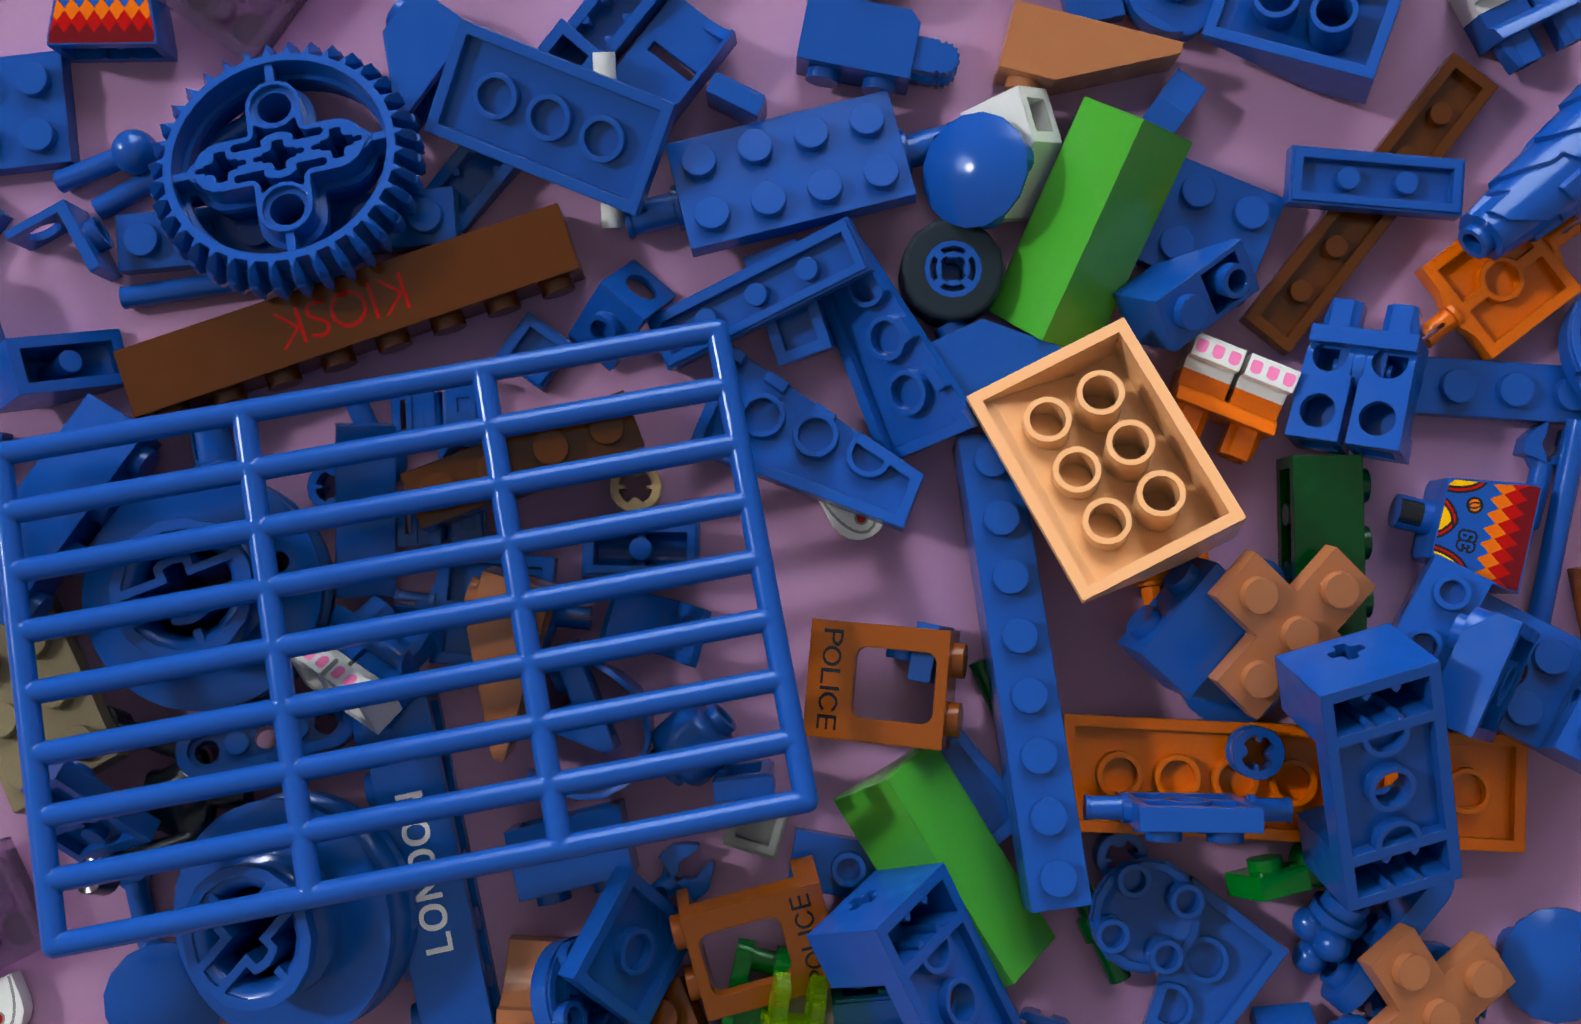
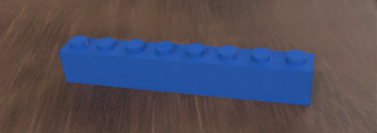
[952,433,1093,913]

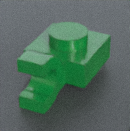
[1225,842,1325,902]

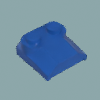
[1441,606,1540,743]

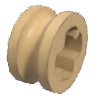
[609,471,663,511]

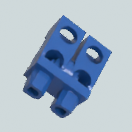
[1284,297,1429,465]

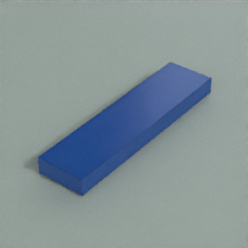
[647,216,875,371]

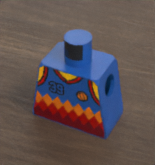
[47,0,178,63]
[1388,478,1543,594]

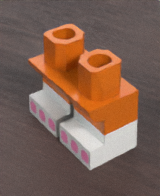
[1168,333,1302,465]

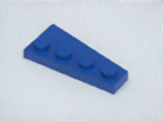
[820,230,981,459]

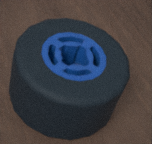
[898,220,1005,327]

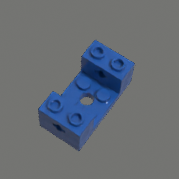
[1391,554,1581,775]
[1274,623,1463,913]
[806,862,1022,1024]

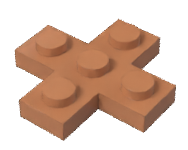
[1207,544,1376,720]
[1357,922,1516,1024]

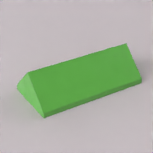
[988,96,1193,347]
[833,748,1055,997]

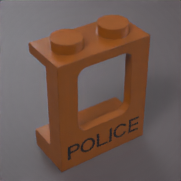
[803,618,968,751]
[669,854,832,1022]

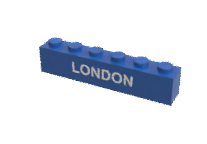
[353,693,501,1024]

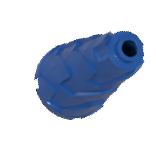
[1458,84,1581,261]

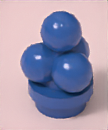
[1291,888,1370,975]

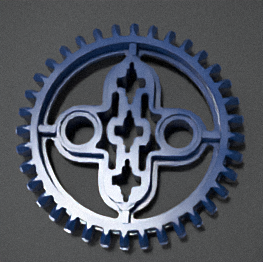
[148,41,426,301]

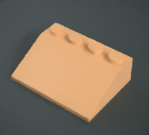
[966,317,1247,604]

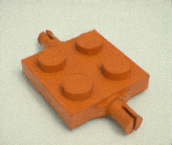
[1414,217,1581,361]

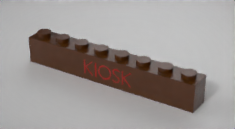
[113,203,586,418]

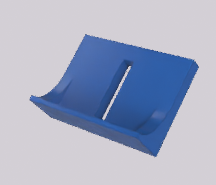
[616,0,737,125]

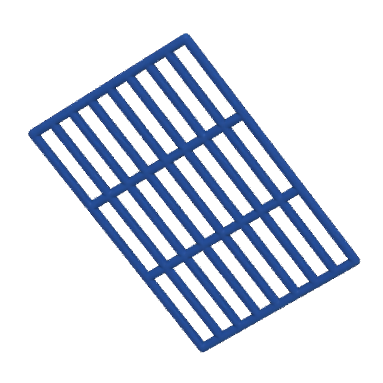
[0,319,818,959]

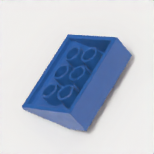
[1201,0,1403,105]

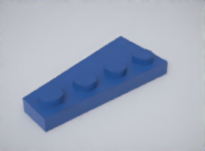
[691,344,924,532]

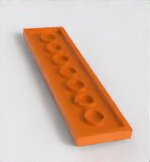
[1062,713,1528,853]

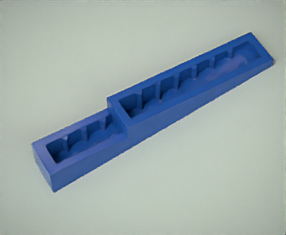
[426,0,668,234]

